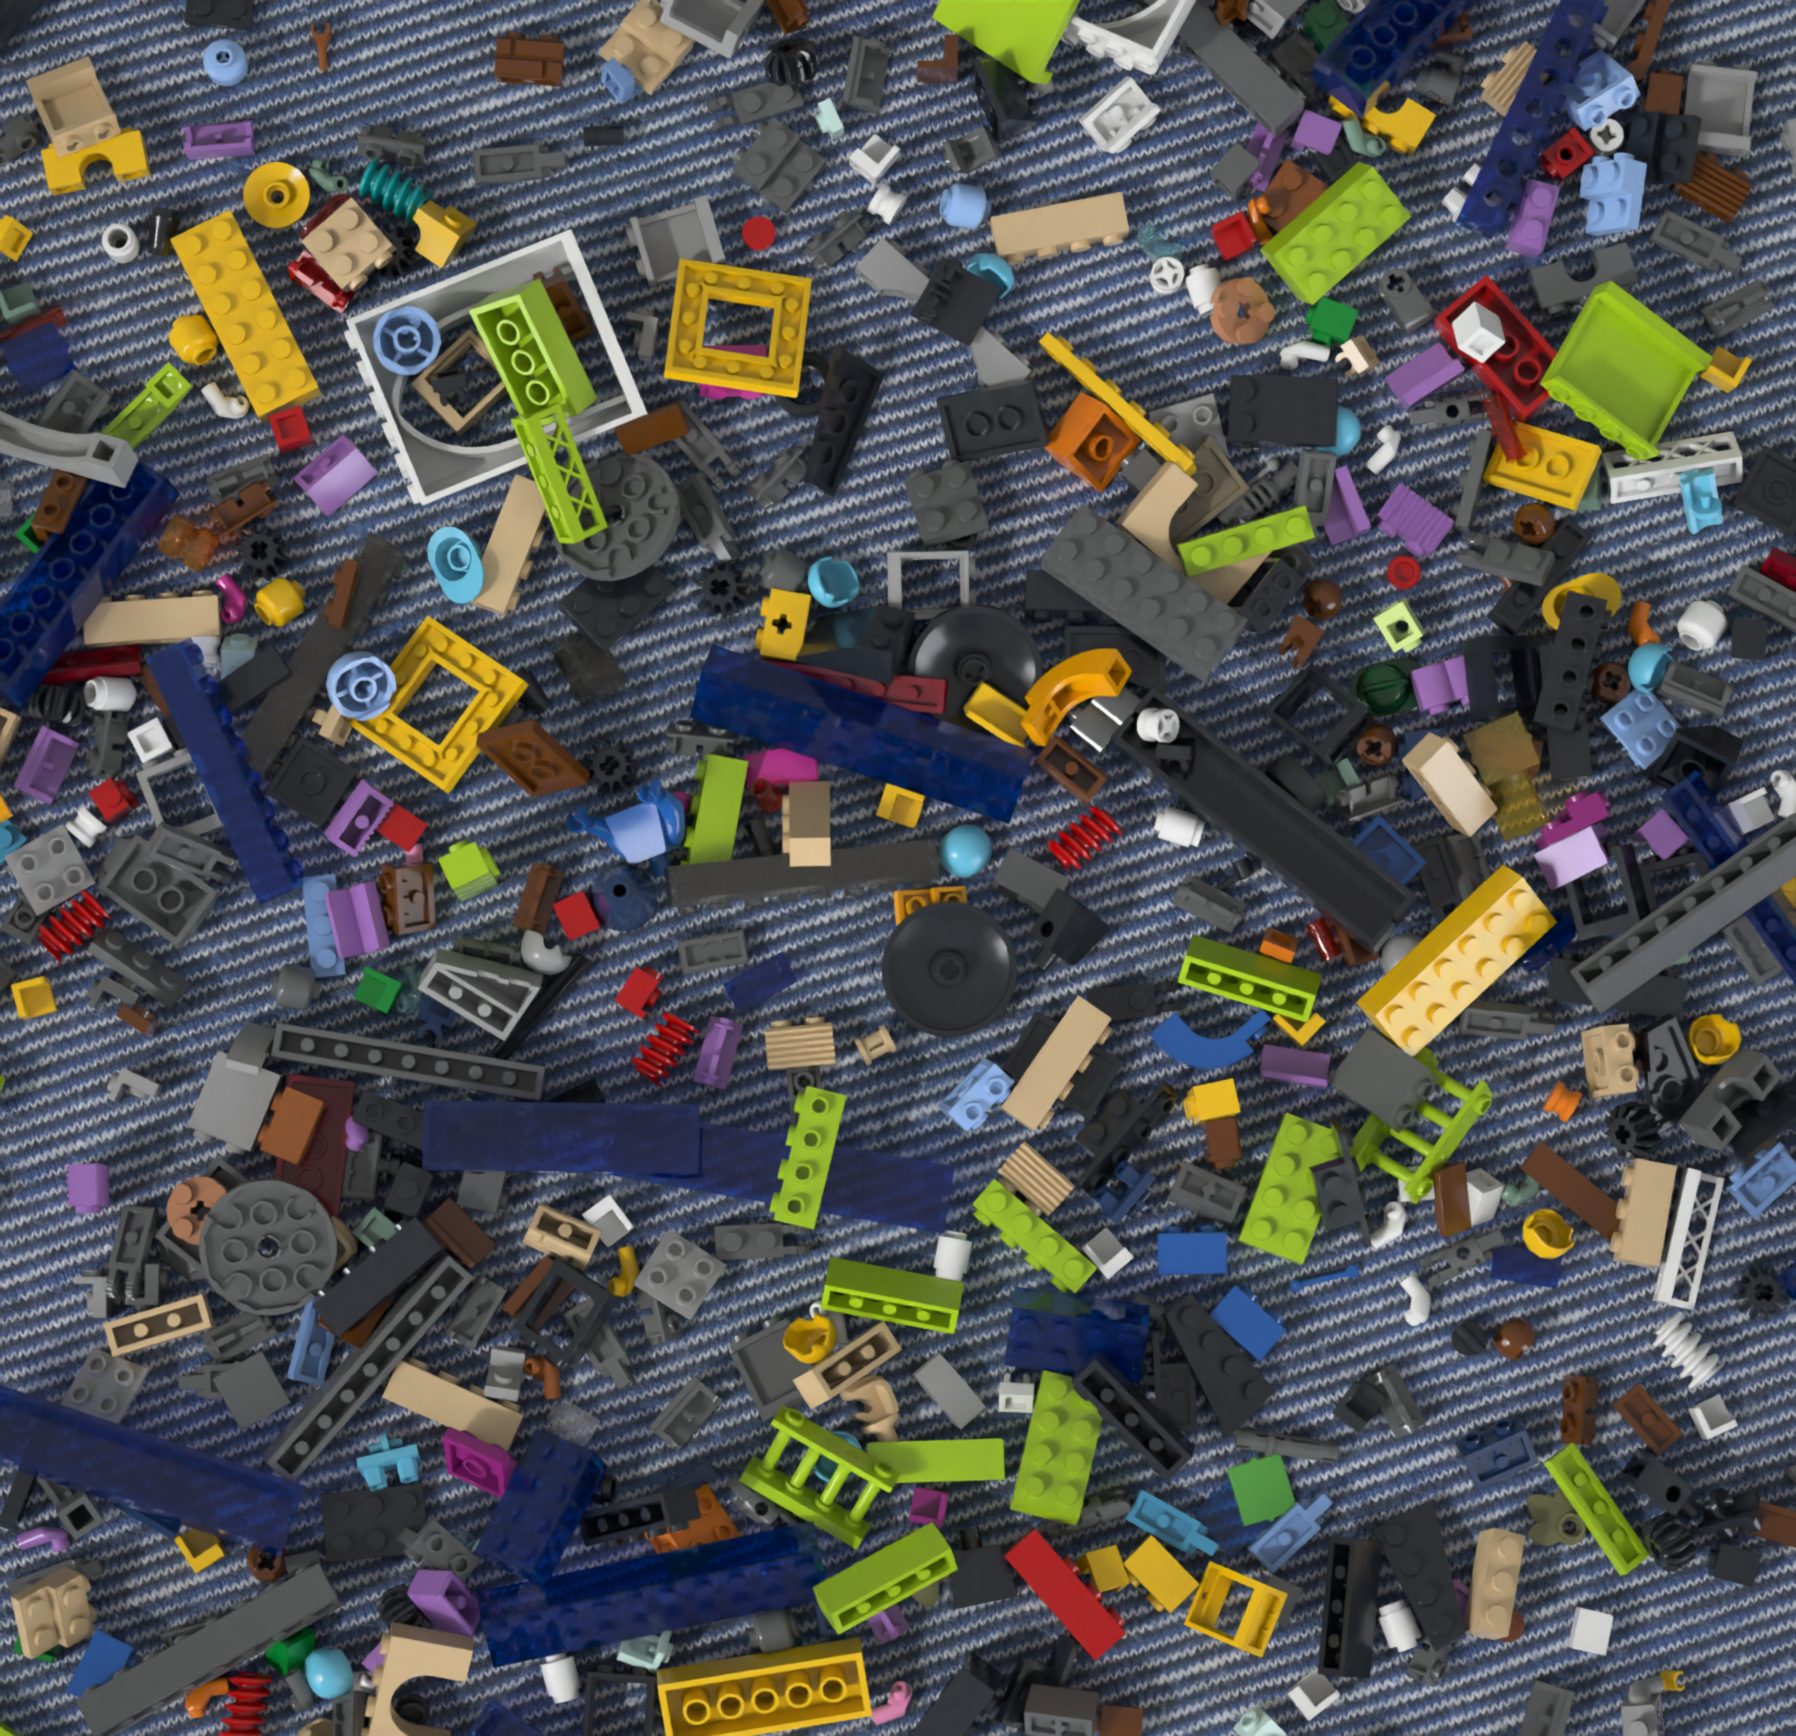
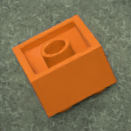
[1044,392,1141,493]

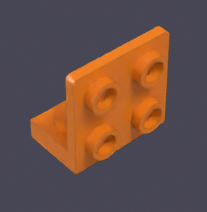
[645,1484,743,1585]

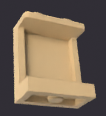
[26,56,122,158]

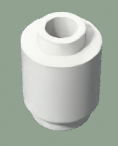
[102,224,140,263]
[1185,264,1221,316]
[83,677,136,712]
[1154,806,1206,847]
[933,1230,972,1282]
[1378,1599,1422,1652]
[540,1651,582,1704]

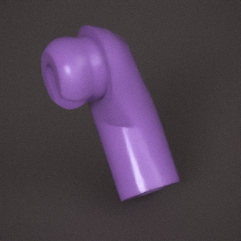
[345,1114,369,1151]
[17,1526,70,1552]

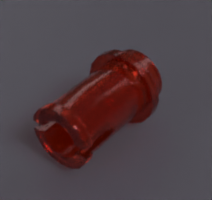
[750,778,783,812]
[1306,917,1342,962]

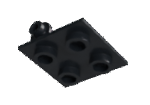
[911,257,1001,347]

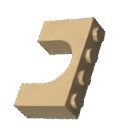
[1115,461,1272,605]
[361,1622,473,1736]

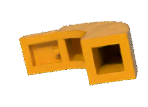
[1020,648,1132,746]

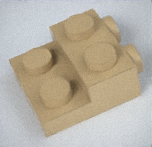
[599,0,694,95]
[301,197,397,293]
[1581,1023,1639,1099]
[11,1566,97,1659]

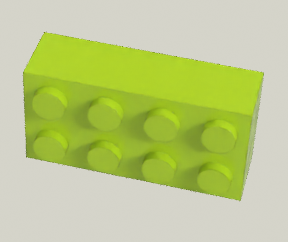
[1260,162,1411,305]
[468,278,598,426]
[1237,1113,1338,1265]
[1009,1370,1102,1526]

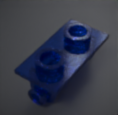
[1517,908,1577,975]
[723,952,798,1014]
[1490,1246,1563,1289]

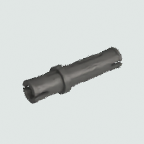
[1234,1427,1339,1464]

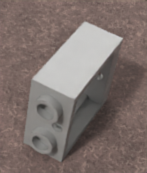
[887,549,976,619]
[136,746,232,838]

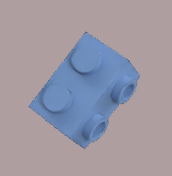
[1726,1141,1796,1218]

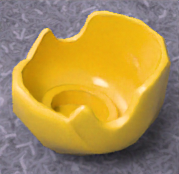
[1686,1014,1742,1065]
[1523,1208,1575,1259]
[783,1313,838,1364]

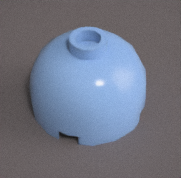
[373,306,441,375]
[326,651,396,721]

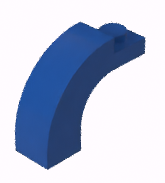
[1148,1009,1271,1070]

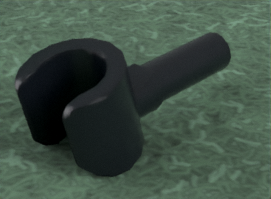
[1215,857,1254,891]

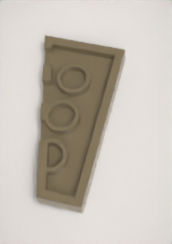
[1169,435,1250,549]

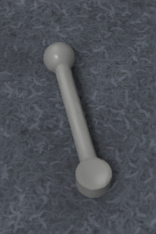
[1241,458,1280,496]

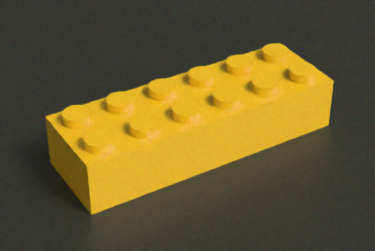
[170,210,322,424]
[1356,865,1557,1057]
[657,1637,872,1736]

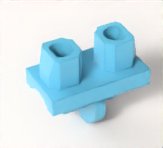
[1679,468,1723,534]
[356,1431,422,1491]

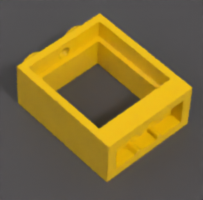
[1184,1561,1288,1658]

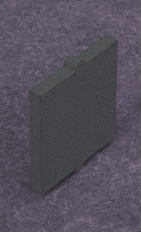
[212,1351,291,1431]

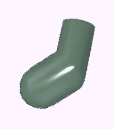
[1342,116,1386,157]
[309,159,348,192]
[1501,1174,1541,1207]

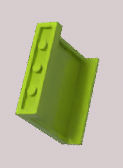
[932,0,1080,85]
[1540,281,1713,461]

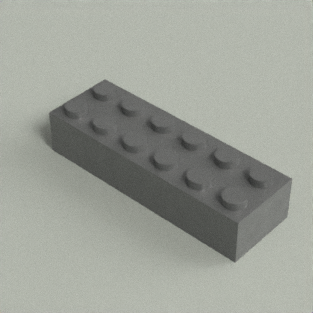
[1041,504,1248,683]

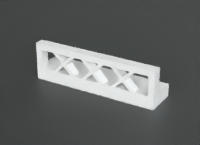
[1601,431,1743,504]
[1652,1168,1724,1311]

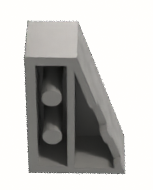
[418,948,543,1041]

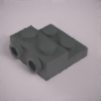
[732,117,827,214]
[904,460,989,548]

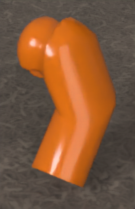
[1247,196,1273,245]
[1628,601,1660,647]
[185,1677,230,1718]

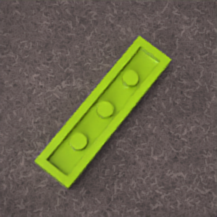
[1176,505,1315,577]
[1544,1442,1650,1576]

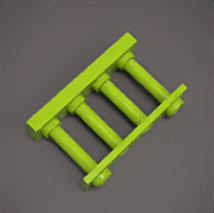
[1349,1047,1493,1205]
[739,1404,901,1550]

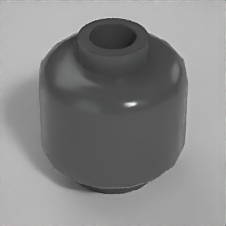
[758,549,808,593]
[270,964,321,1010]
[747,1606,800,1654]

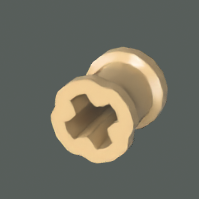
[853,1024,897,1066]

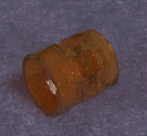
[158,513,221,573]

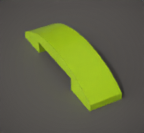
[100,362,193,450]

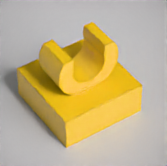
[0,215,33,262]

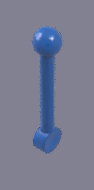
[1290,1265,1359,1292]

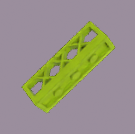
[511,403,608,544]

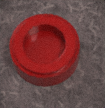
[742,216,776,252]
[1386,555,1421,590]

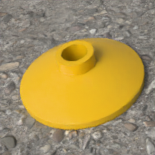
[243,162,310,229]

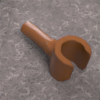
[310,22,332,71]

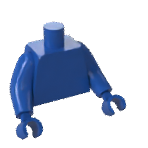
[566,780,685,878]

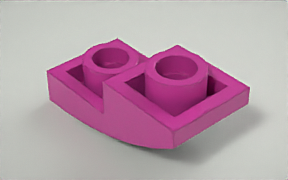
[744,746,819,791]

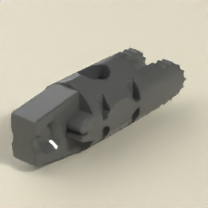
[1408,389,1496,430]
[1419,1230,1506,1288]
[726,1475,805,1550]
[1043,1485,1132,1538]

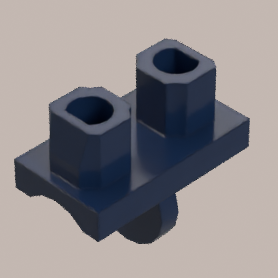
[1093,1160,1156,1225]

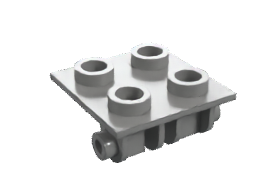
[1148,393,1229,465]
[4,824,96,916]
[633,1229,726,1321]
[60,1348,150,1433]

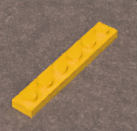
[1039,332,1197,477]

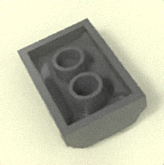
[96,834,220,948]
[155,1156,252,1282]

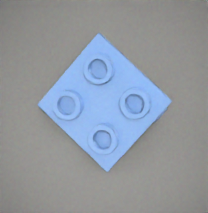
[1600,688,1683,770]

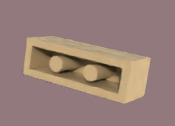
[1402,732,1498,837]
[782,781,831,867]
[1610,1158,1677,1269]
[103,1294,216,1357]
[792,1321,902,1409]
[1463,1528,1526,1640]

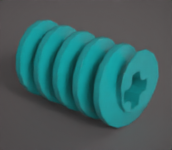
[359,157,434,225]

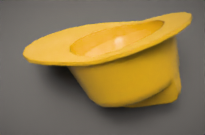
[1542,573,1622,630]

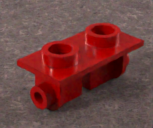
[287,249,357,314]

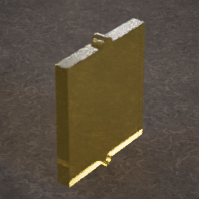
[1463,711,1540,786]
[1487,768,1550,842]

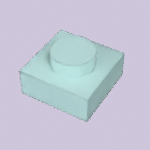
[815,98,844,140]

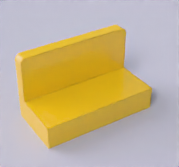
[963,681,1028,752]

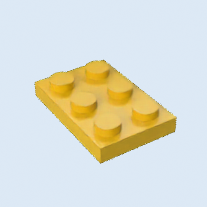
[1482,419,1602,511]

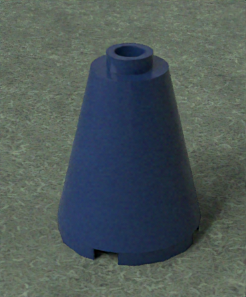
[590,864,657,931]

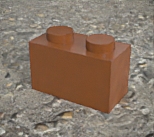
[257,1086,327,1166]

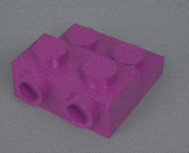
[1535,790,1610,851]
[442,1426,520,1501]

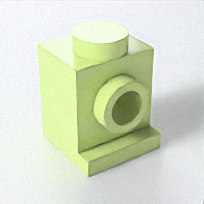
[1373,597,1425,653]

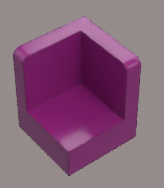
[909,1487,949,1527]

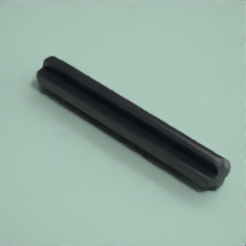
[492,952,590,1060]

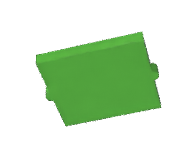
[1226,1454,1295,1527]

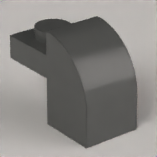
[36,1457,104,1541]

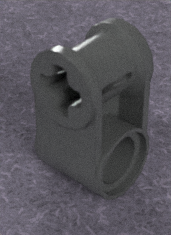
[1378,269,1436,335]

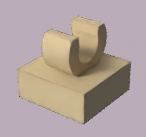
[1335,335,1381,377]
[312,703,352,747]

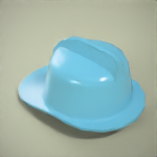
[427,527,484,604]

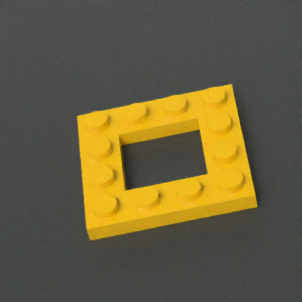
[664,258,812,398]
[348,616,529,794]

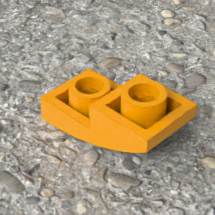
[893,886,967,926]

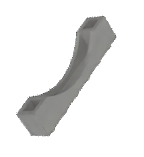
[855,237,1031,388]
[0,411,138,488]

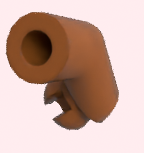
[524,1355,562,1400]

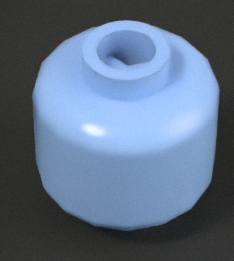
[203,39,248,86]
[940,183,991,229]

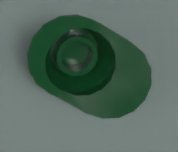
[1349,658,1422,717]

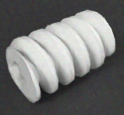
[1653,1312,1724,1389]

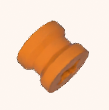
[1542,1080,1582,1123]

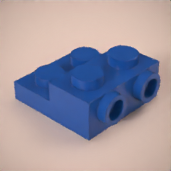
[1351,815,1427,886]

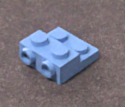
[1546,50,1641,131]
[1579,153,1647,236]
[937,1058,1014,1131]

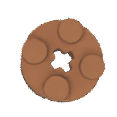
[1210,277,1275,345]
[166,1176,229,1245]

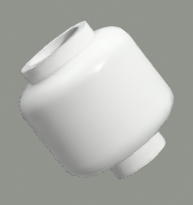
[1677,600,1728,651]

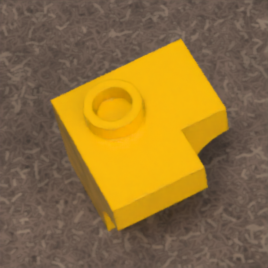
[413,200,478,268]

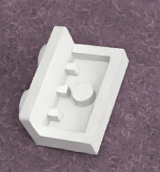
[1078,76,1161,154]

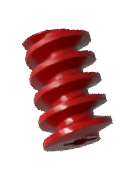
[1047,805,1124,876]
[38,890,113,963]
[630,1012,700,1088]
[218,1670,273,1736]

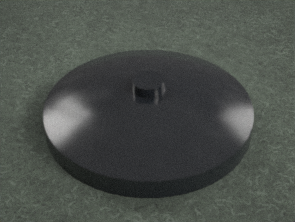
[907,604,1042,739]
[881,901,1017,1037]

